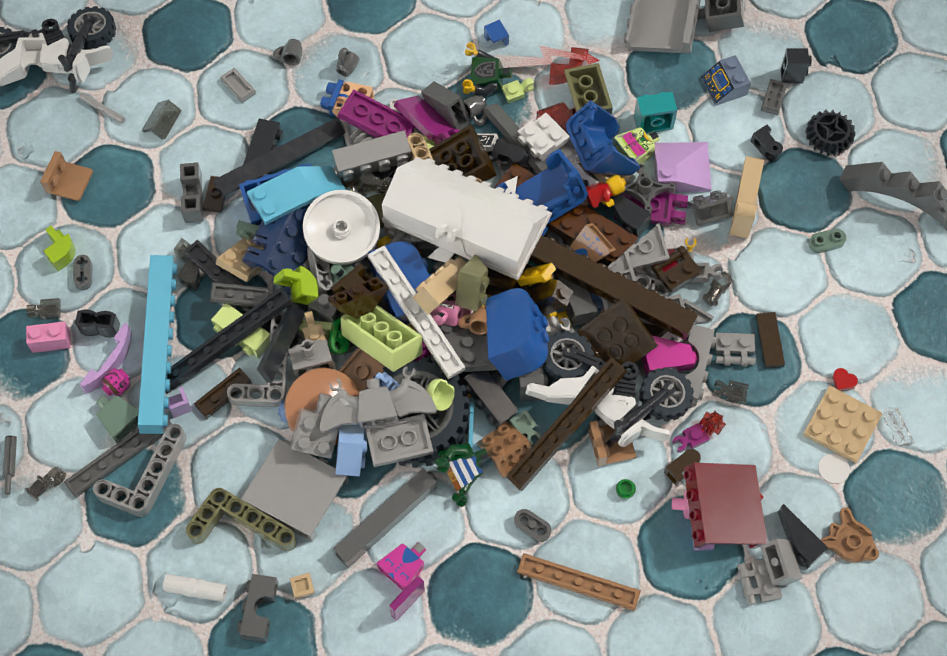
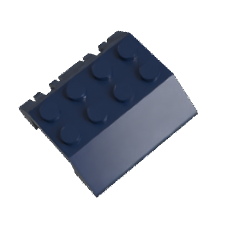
[242,207,308,296]

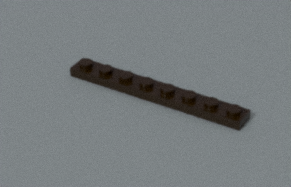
[507,357,628,491]

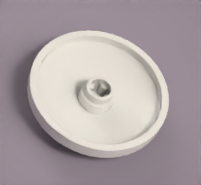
[303,190,380,265]

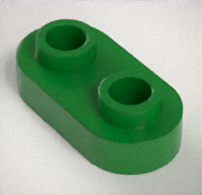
[328,318,350,356]

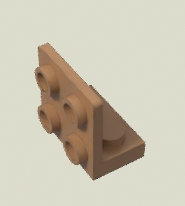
[40,151,93,201]
[588,420,636,467]
[476,422,531,478]

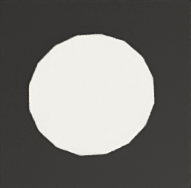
[818,454,850,483]

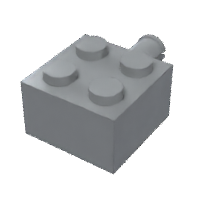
[288,339,334,379]
[290,393,340,459]

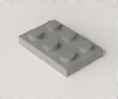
[365,414,434,467]

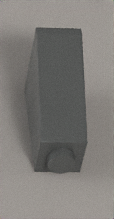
[421,81,471,131]

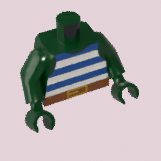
[435,443,490,507]

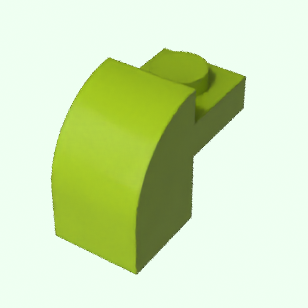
[43,225,76,272]
[274,266,318,305]

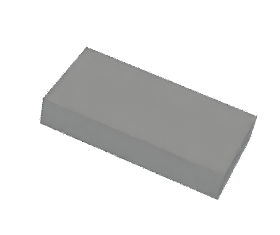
[220,68,256,103]

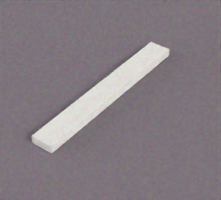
[368,246,465,379]

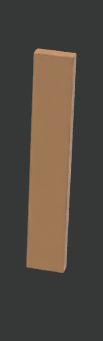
[517,553,641,611]

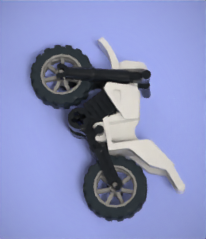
[0,6,116,93]
[526,330,694,448]

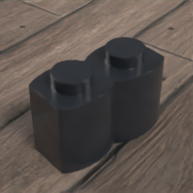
[75,309,120,338]

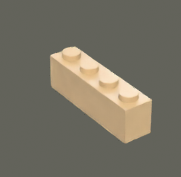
[412,256,466,315]

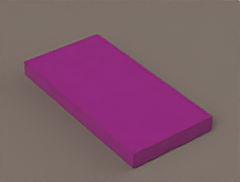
[337,89,416,138]

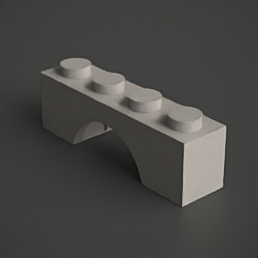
[674,325,717,406]

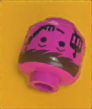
[102,368,131,396]

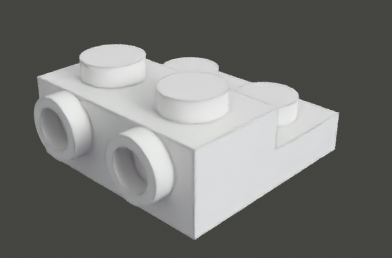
[518,113,570,162]

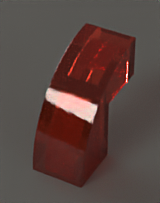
[549,47,589,85]

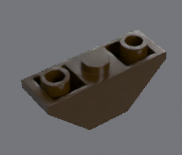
[328,276,388,318]

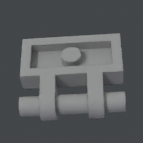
[715,333,756,367]
[737,559,782,605]

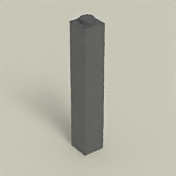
[333,468,437,568]

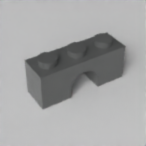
[180,162,204,223]
[237,574,279,643]

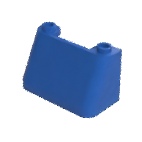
[566,100,640,176]
[495,149,588,224]

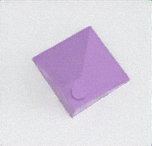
[654,142,712,192]

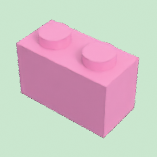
[26,322,71,353]

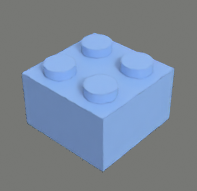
[336,424,367,476]

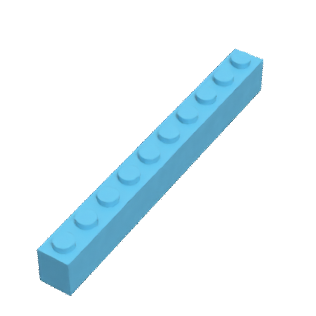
[138,255,177,434]

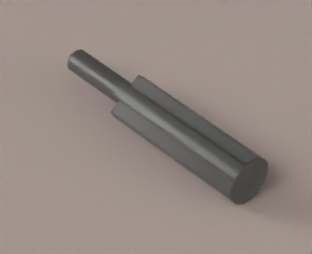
[3,435,17,495]

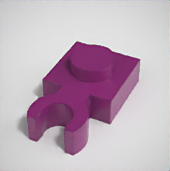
[672,422,710,453]

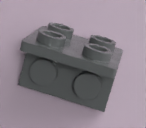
[688,190,734,226]

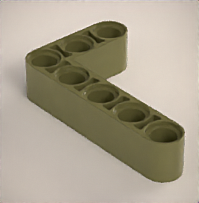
[186,488,297,551]

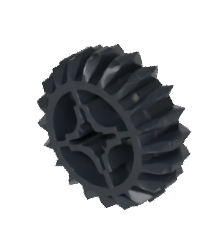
[805,109,856,157]

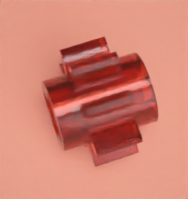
[699,410,726,436]

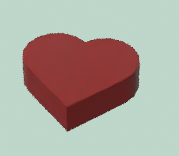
[833,368,858,391]

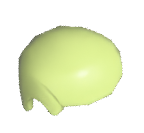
[426,378,454,411]

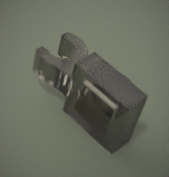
[26,298,61,320]

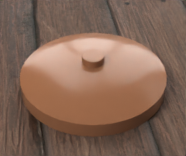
[284,368,360,446]

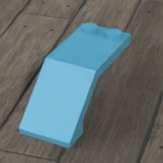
[247,166,346,225]

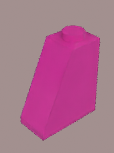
[642,336,697,376]

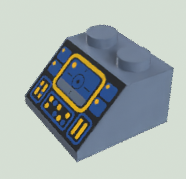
[701,55,751,106]

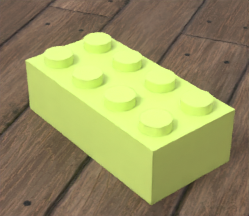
[341,305,423,372]

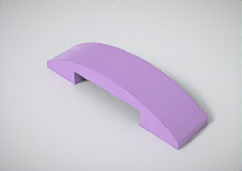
[80,323,132,394]

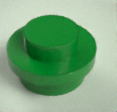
[616,479,636,499]

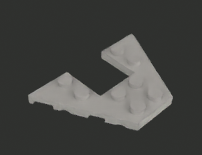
[601,224,691,332]

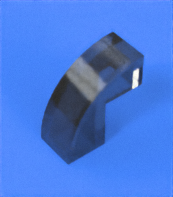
[173,238,202,291]

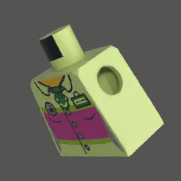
[613,128,659,164]

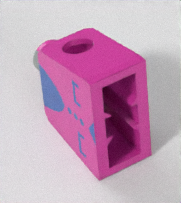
[377,542,426,591]

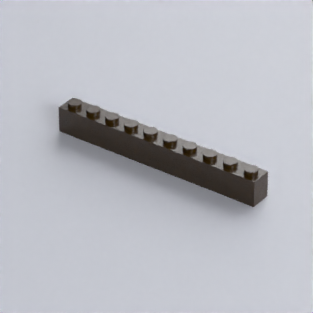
[529,235,698,340]

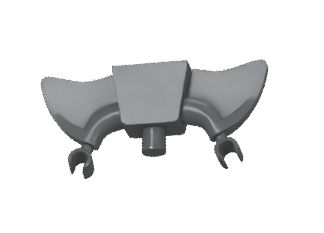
[320,366,437,433]

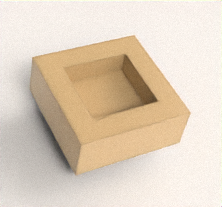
[290,573,315,600]

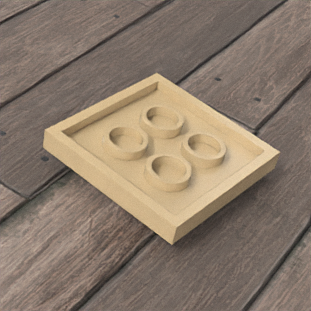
[803,385,883,463]

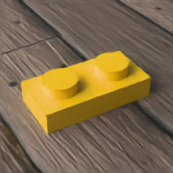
[516,263,556,286]

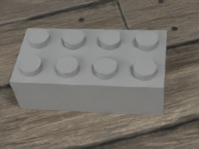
[332,130,411,182]

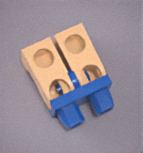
[320,79,375,116]

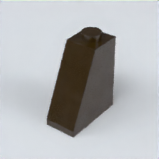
[530,279,573,316]

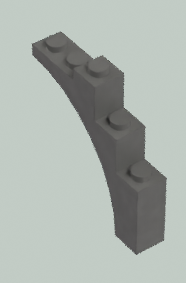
[839,162,947,230]

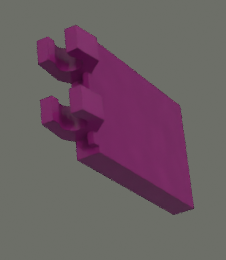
[393,95,459,144]
[614,185,688,226]

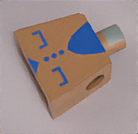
[570,223,616,263]

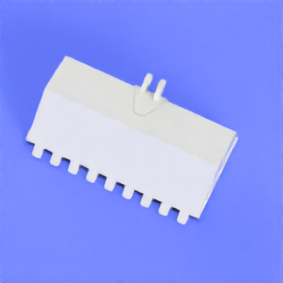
[382,157,552,280]

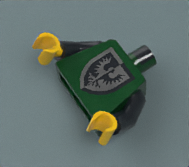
[462,42,513,96]

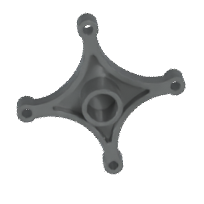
[620,163,676,213]

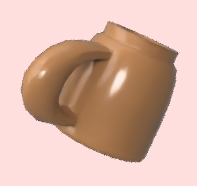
[458,306,487,335]

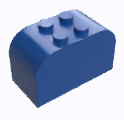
[369,241,432,325]
[486,288,549,380]

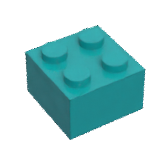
[634,92,677,134]

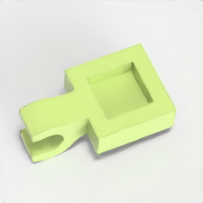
[502,78,534,104]

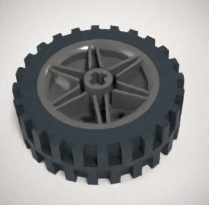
[366,357,469,468]

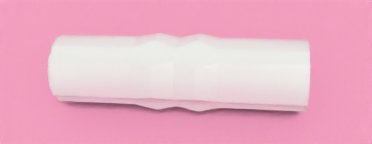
[163,574,228,602]

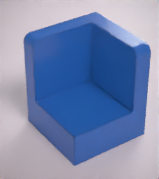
[484,19,509,46]

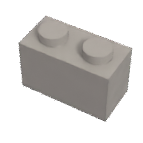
[760,539,803,586]

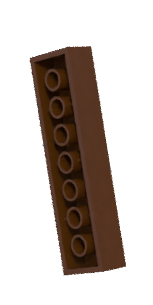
[493,163,638,267]

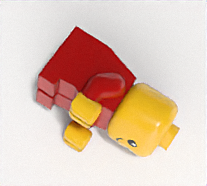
[586,175,626,208]

